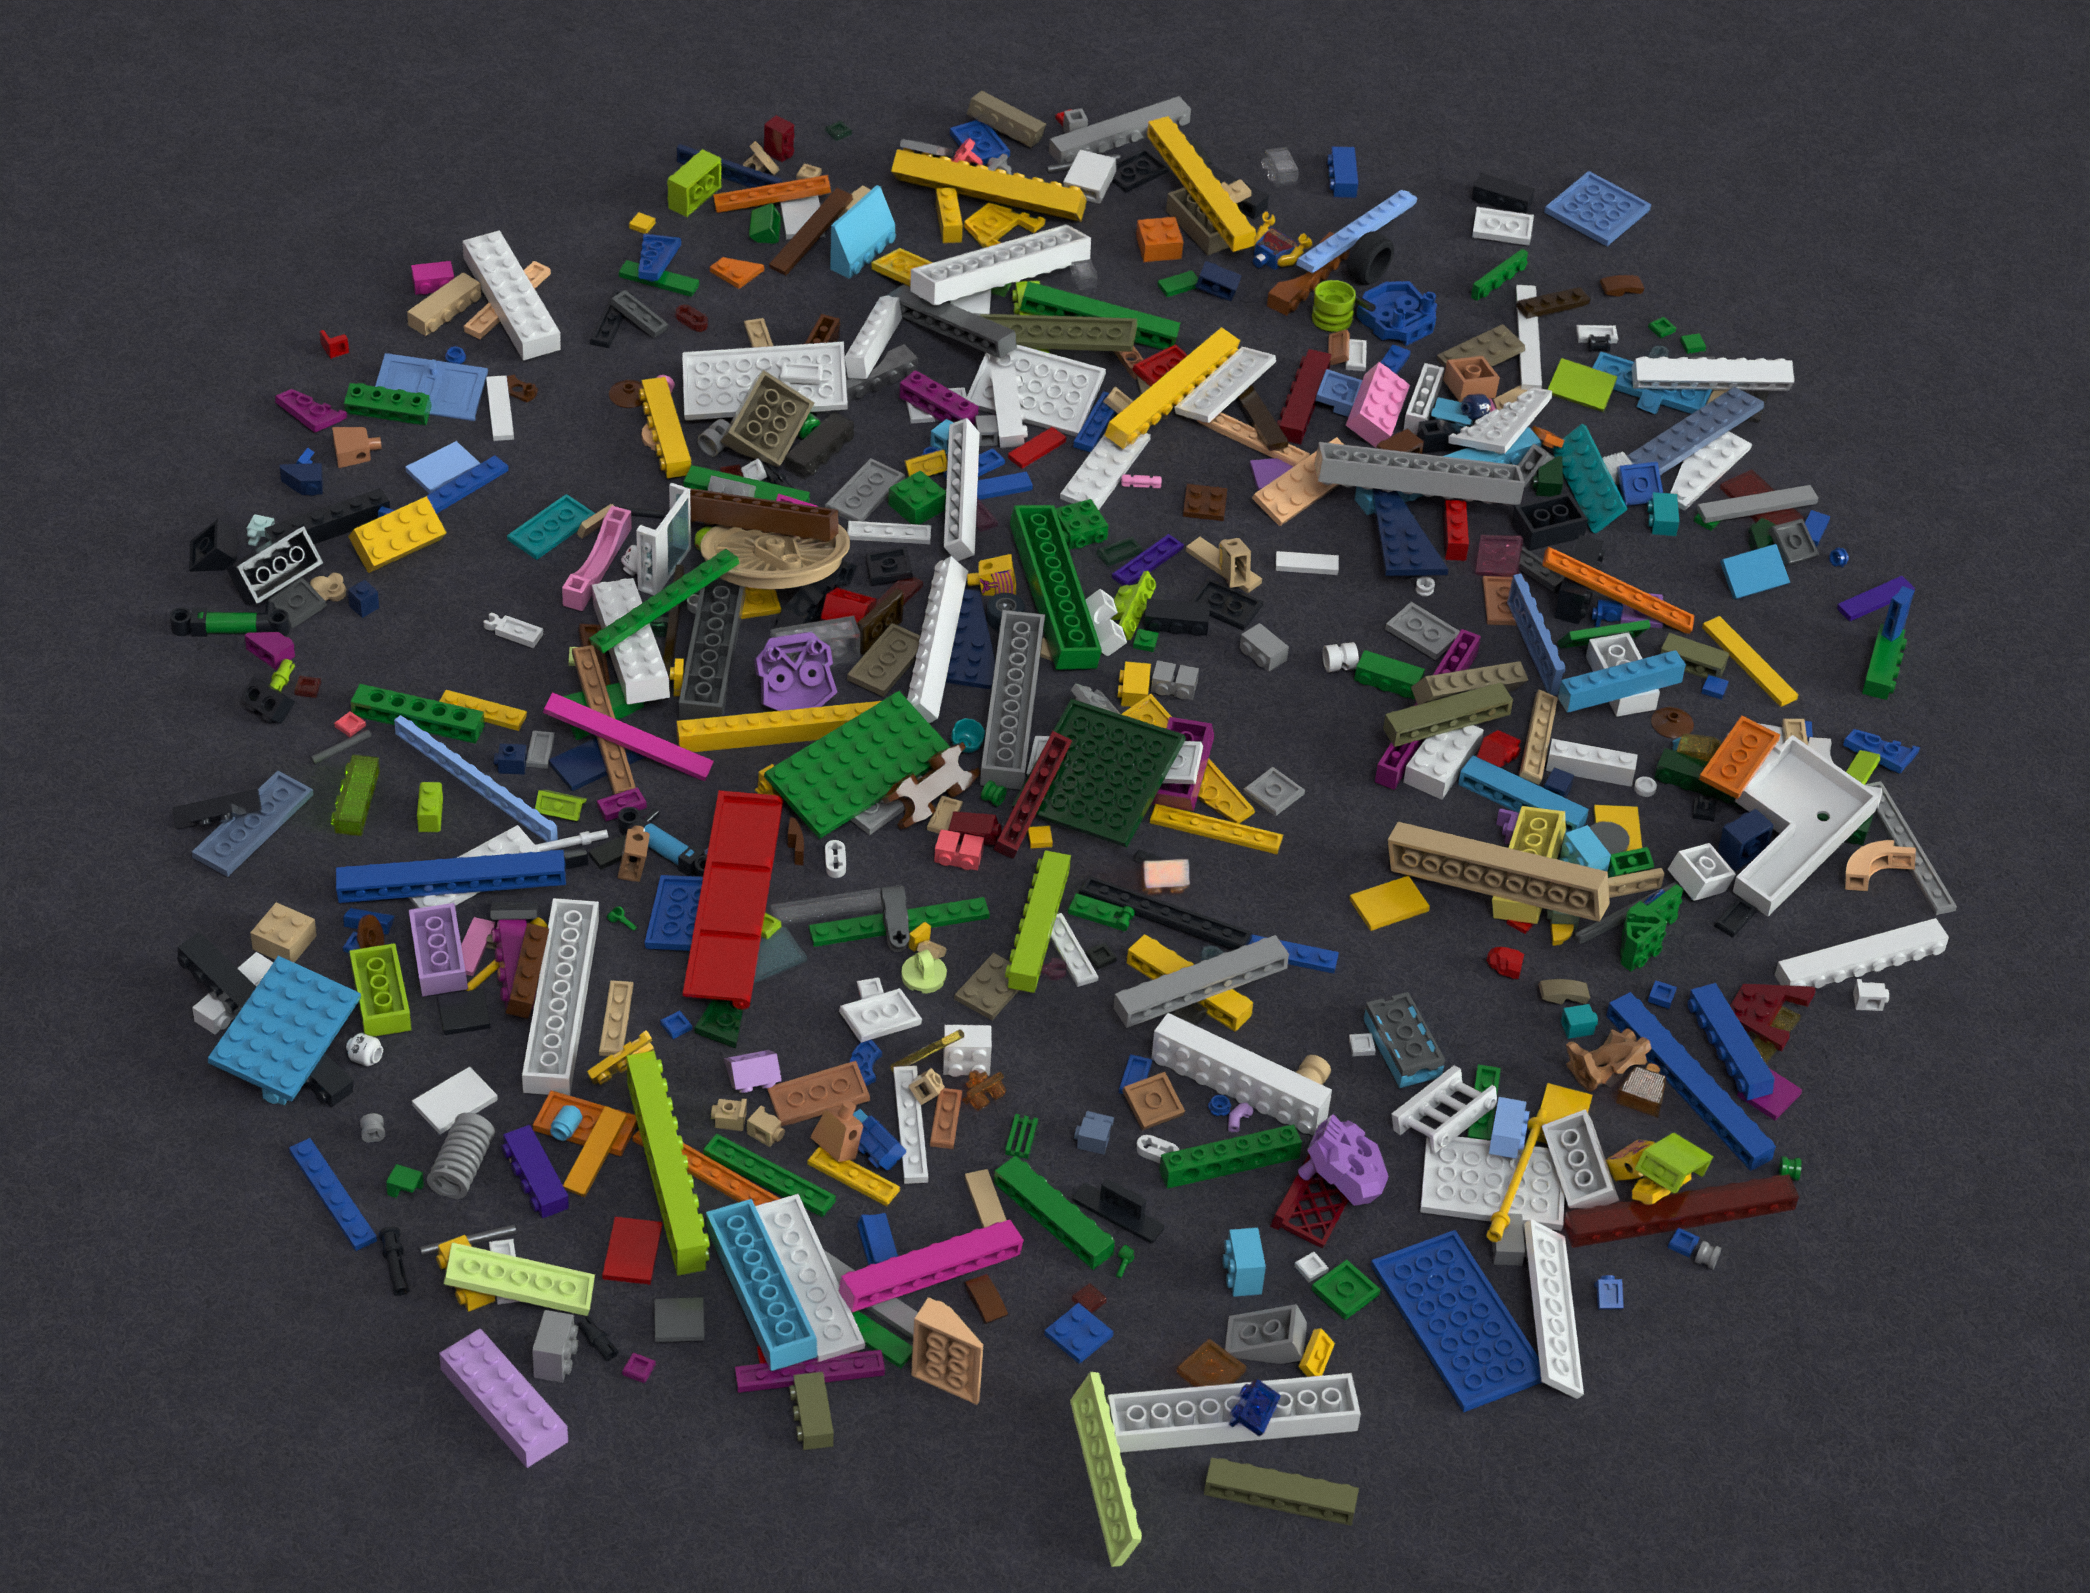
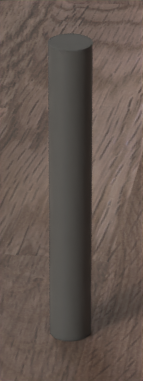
[310,729,371,765]

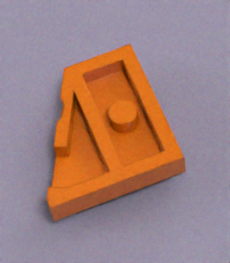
[710,257,764,289]

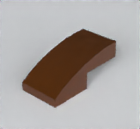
[1599,275,1645,297]
[788,817,804,865]
[964,1274,1008,1324]

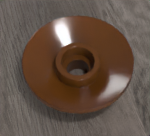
[609,380,644,408]
[1651,707,1694,739]
[357,914,384,949]

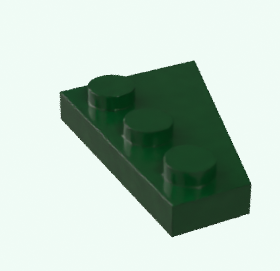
[695,999,743,1048]

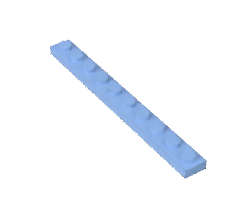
[1296,190,1417,273]
[394,715,558,842]

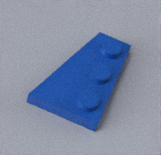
[1843,729,1920,774]

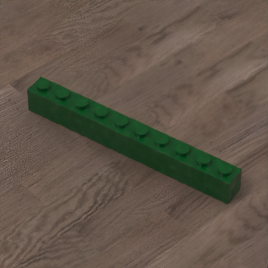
[1654,748,1873,846]

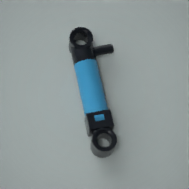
[618,807,707,877]

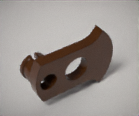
[507,374,538,403]

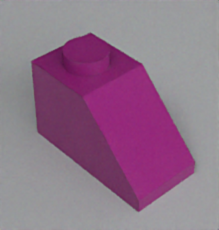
[245,632,295,670]

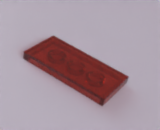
[1720,470,1804,525]

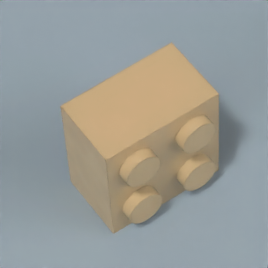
[250,903,316,963]

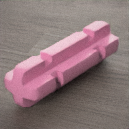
[1121,474,1162,489]

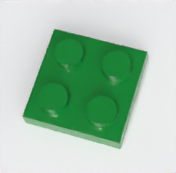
[1312,1260,1380,1320]

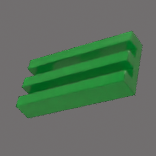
[1005,1114,1038,1159]

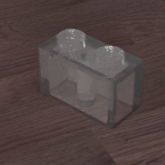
[1262,147,1298,188]

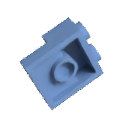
[1315,369,1362,417]

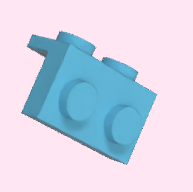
[1431,397,1473,427]

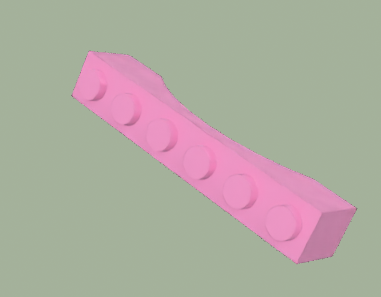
[562,506,632,611]

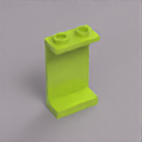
[1635,1133,1714,1194]

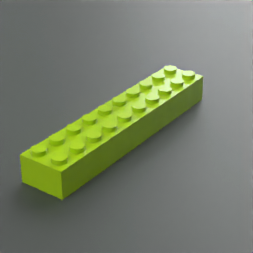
[626,1051,710,1276]

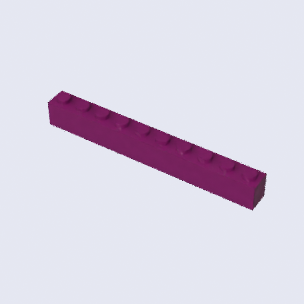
[1375,629,1481,790]

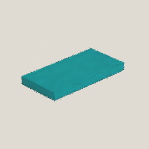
[507,494,596,560]

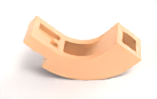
[1845,840,1916,891]

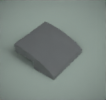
[654,1297,704,1342]

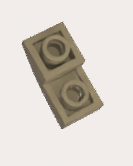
[1538,979,1590,1005]

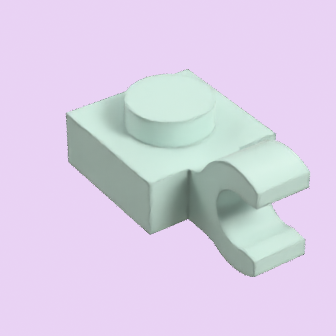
[247,514,275,546]

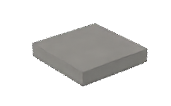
[1243,767,1305,816]

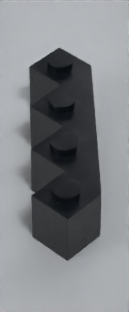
[775,559,857,635]

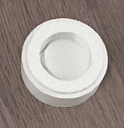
[1634,777,1657,797]

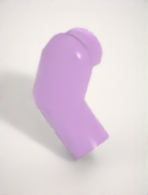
[1228,1103,1253,1132]

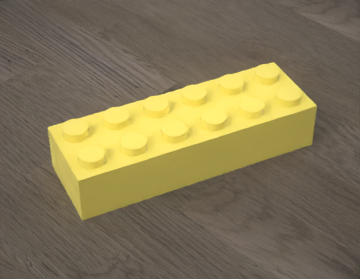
[1492,806,1566,924]

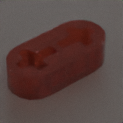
[676,304,708,332]

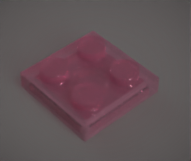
[1476,535,1523,577]

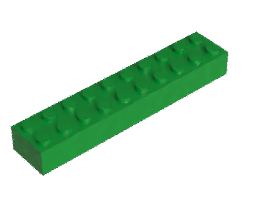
[1010,505,1102,669]

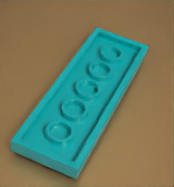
[1551,424,1627,533]

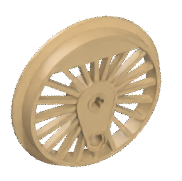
[700,524,850,589]

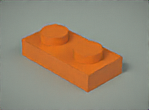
[1532,425,1565,448]

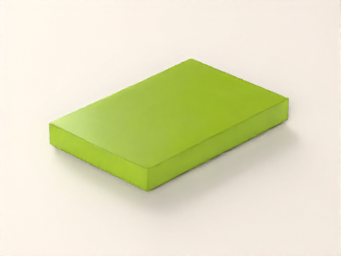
[1548,358,1618,412]

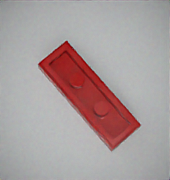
[1008,427,1066,469]

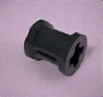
[1588,334,1611,352]

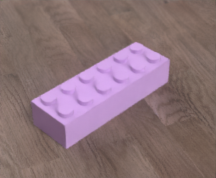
[439,1328,568,1468]

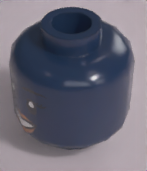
[1461,393,1491,420]

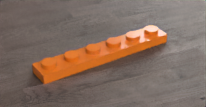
[714,175,831,213]

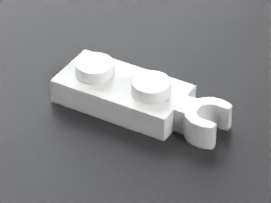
[484,613,543,648]

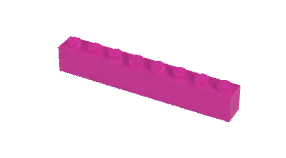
[838,1219,1024,1312]

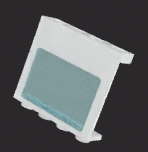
[636,483,691,595]

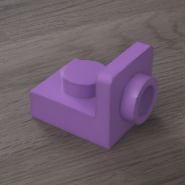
[1496,809,1519,845]

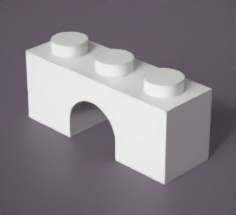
[1085,589,1127,656]

